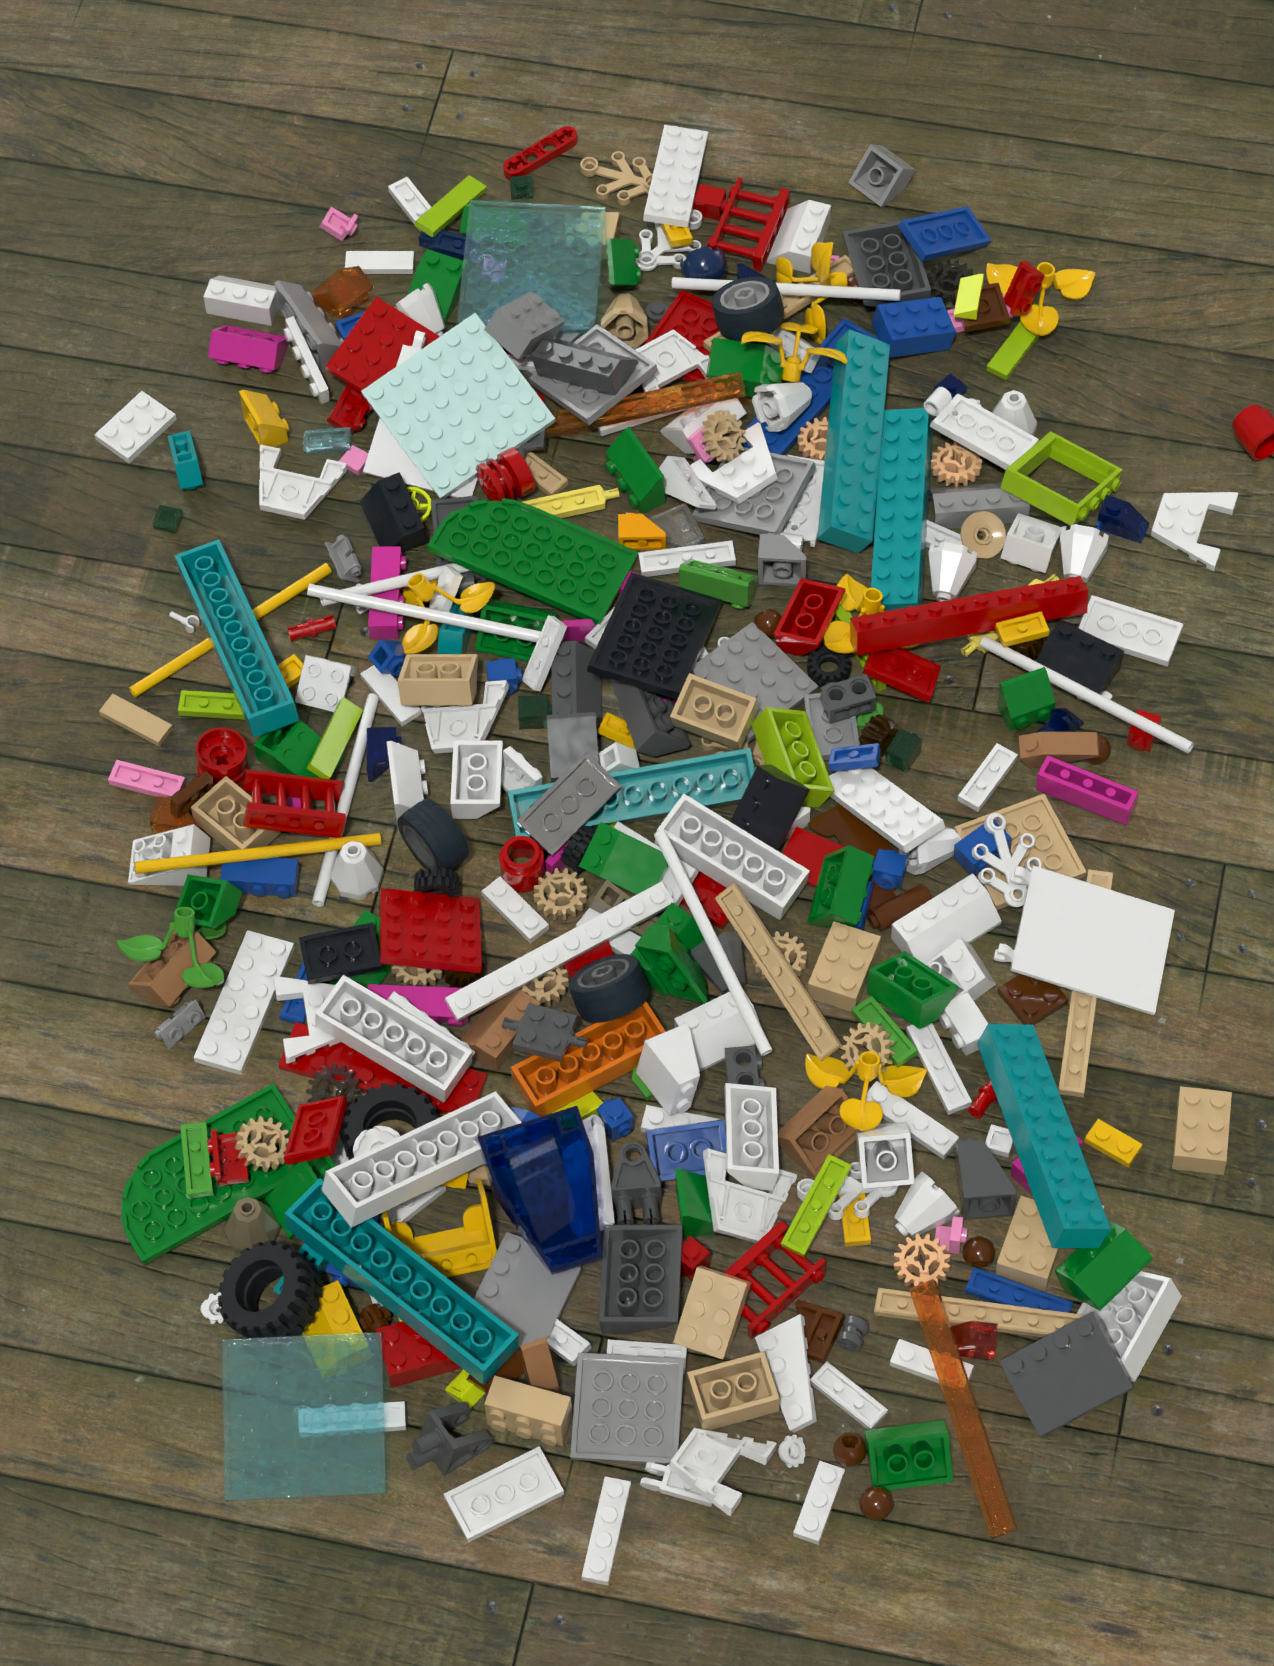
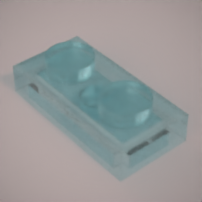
[303,427,352,454]

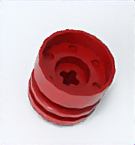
[476,447,535,501]
[196,727,248,787]

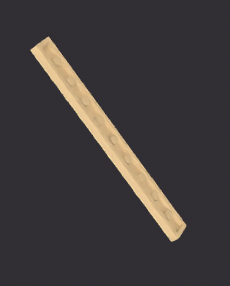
[1058,869,1113,1098]

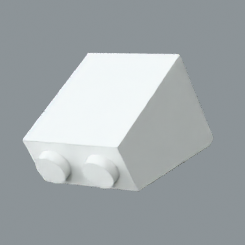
[636,1023,700,1116]
[855,1122,915,1189]

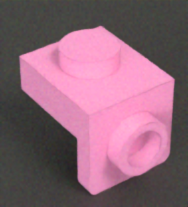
[319,206,358,241]
[686,426,715,463]
[935,1216,967,1254]

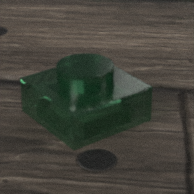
[510,175,534,200]
[152,505,183,533]

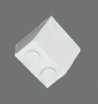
[1001,513,1062,573]

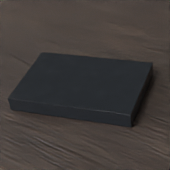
[299,922,383,985]

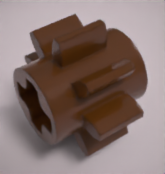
[358,1303,392,1337]

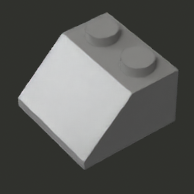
[848,144,916,207]
[758,533,806,586]

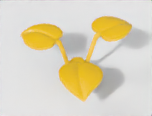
[775,242,847,344]
[986,262,1095,336]
[741,322,847,382]
[402,573,495,654]
[823,573,919,653]
[805,1051,927,1131]

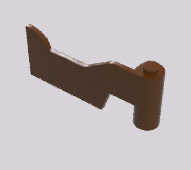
[808,805,932,932]

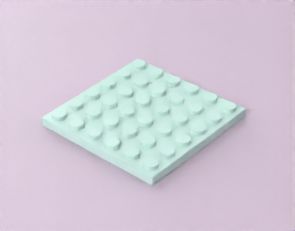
[361,313,556,499]

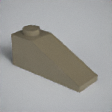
[585,880,659,937]

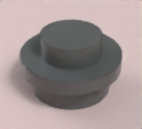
[646,301,669,323]

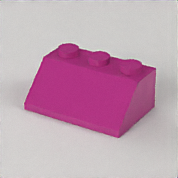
[208,325,289,372]

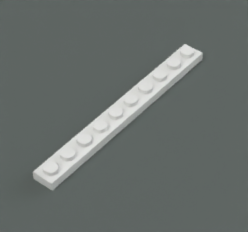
[444,881,675,1022]

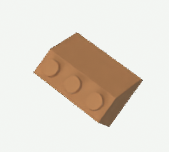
[127,931,216,1007]
[460,990,542,1072]
[778,1086,856,1178]

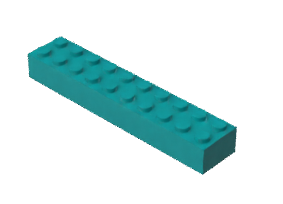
[817,329,890,554]
[871,408,933,613]
[174,539,299,738]
[507,748,755,840]
[977,1024,1111,1248]
[284,1178,519,1385]

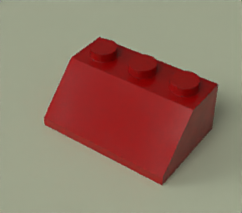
[774,578,846,656]

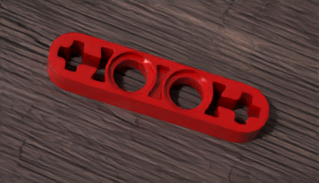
[503,126,578,181]

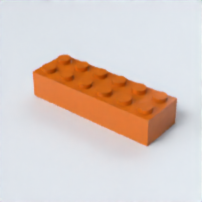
[511,1001,666,1117]

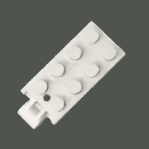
[923,387,1039,470]
[780,455,825,552]
[562,1115,615,1243]

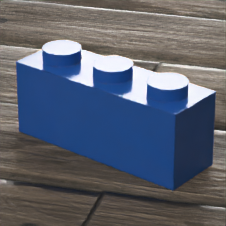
[220,858,300,898]

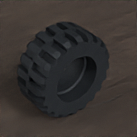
[342,1083,439,1160]
[218,1241,323,1347]

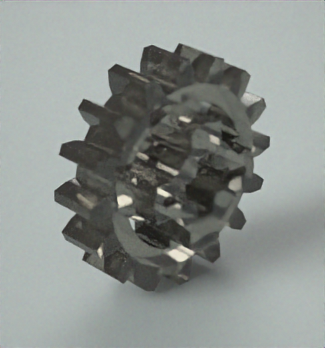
[927,259,973,305]
[306,1063,363,1116]

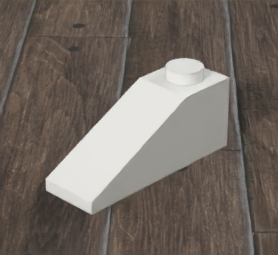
[659,456,717,510]

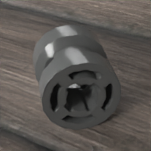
[836,1315,870,1352]

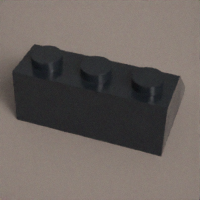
[360,472,429,552]
[1036,620,1124,695]
[730,764,810,851]

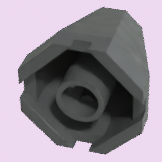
[690,931,746,994]

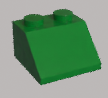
[606,238,641,289]
[998,667,1055,731]
[172,874,243,929]
[675,1169,714,1239]

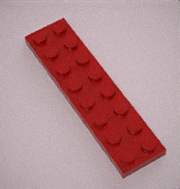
[278,1022,487,1115]

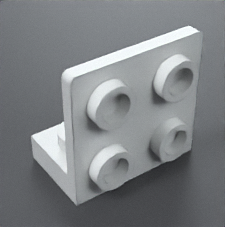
[295,655,358,712]

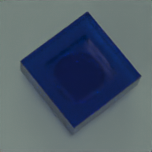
[934,373,967,399]

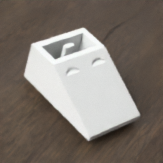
[128,824,211,886]
[926,938,996,1000]

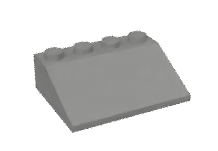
[474,1232,582,1351]

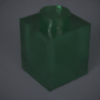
[518,695,552,730]
[885,729,922,773]

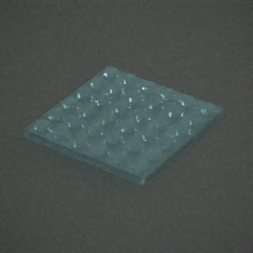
[457,200,606,333]
[222,1332,387,1502]

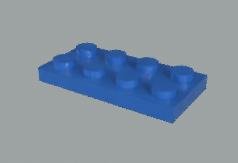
[898,206,992,261]

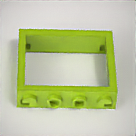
[1000,431,1123,526]

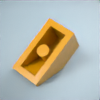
[618,513,666,551]

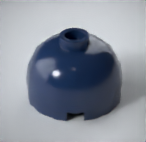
[680,247,726,280]

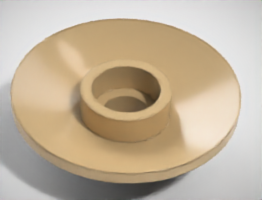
[960,511,1006,559]

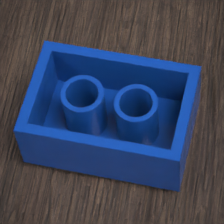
[871,297,956,358]
[646,1119,727,1181]

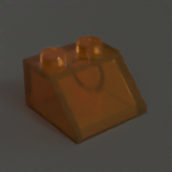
[310,266,374,317]

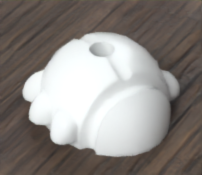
[201,1292,225,1324]
[778,1435,806,1468]

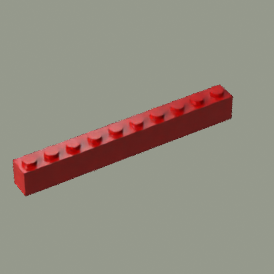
[850,576,1088,655]

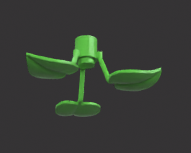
[117,907,226,988]

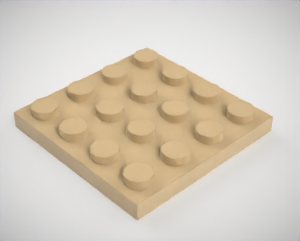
[954,793,1087,910]

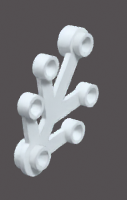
[636,209,702,271]
[972,813,1042,908]
[797,1162,898,1220]

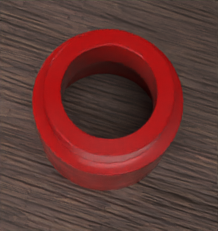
[1232,404,1274,461]
[499,836,545,893]

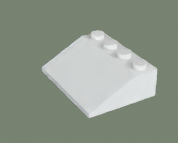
[1077,1271,1182,1382]

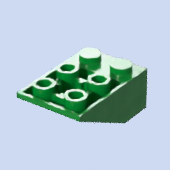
[254,720,344,778]
[264,1156,336,1239]

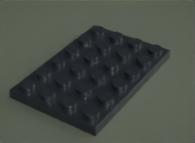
[587,572,722,700]

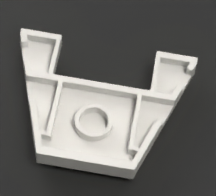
[636,330,718,417]
[690,422,778,504]
[259,444,348,520]
[1151,492,1238,571]
[420,680,509,754]
[274,976,341,1063]
[703,1148,797,1243]
[669,1428,777,1516]

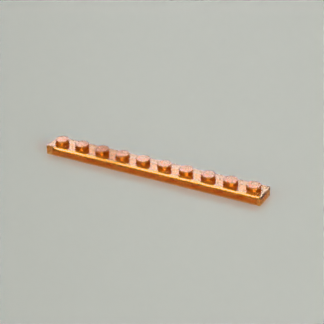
[546,372,746,438]
[909,1279,1018,1539]

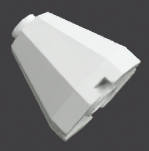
[394,283,446,336]
[752,382,812,432]
[992,390,1037,436]
[1060,524,1109,583]
[929,541,977,602]
[899,827,961,875]
[330,841,384,900]
[894,1172,961,1238]

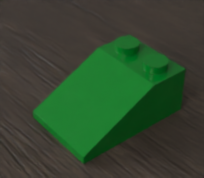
[408,249,470,325]
[706,338,786,398]
[579,822,668,895]

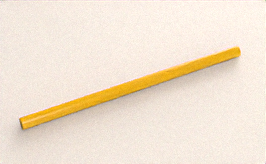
[129,563,332,698]
[134,833,381,874]

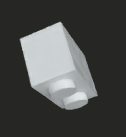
[939,992,988,1056]

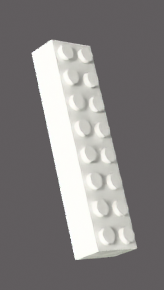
[322,1091,526,1227]

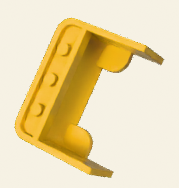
[382,1179,497,1278]

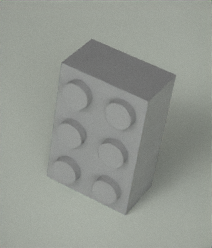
[484,291,565,360]

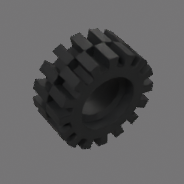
[807,644,851,689]
[561,826,596,874]
[414,867,459,898]

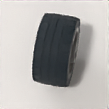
[712,276,784,341]

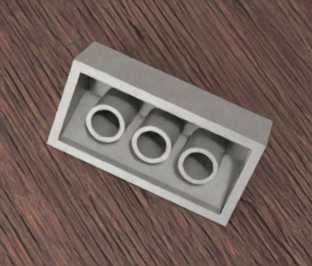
[274,280,344,373]
[929,482,1030,529]

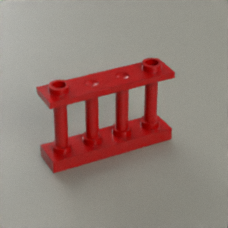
[707,177,790,272]
[242,769,346,838]
[724,1220,826,1340]

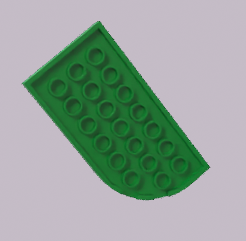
[427,498,639,625]
[121,1083,298,1266]

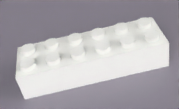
[655,794,810,920]
[315,975,473,1102]

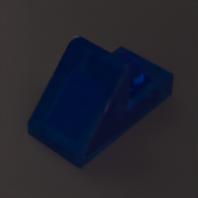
[1036,708,1084,733]

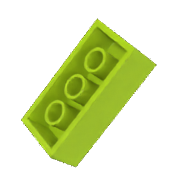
[752,707,834,808]

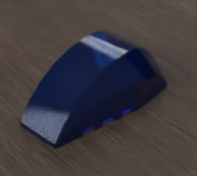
[477,1106,602,1275]

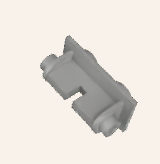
[325,535,362,583]
[154,1000,206,1049]

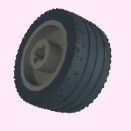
[397,798,469,871]
[569,954,650,1023]

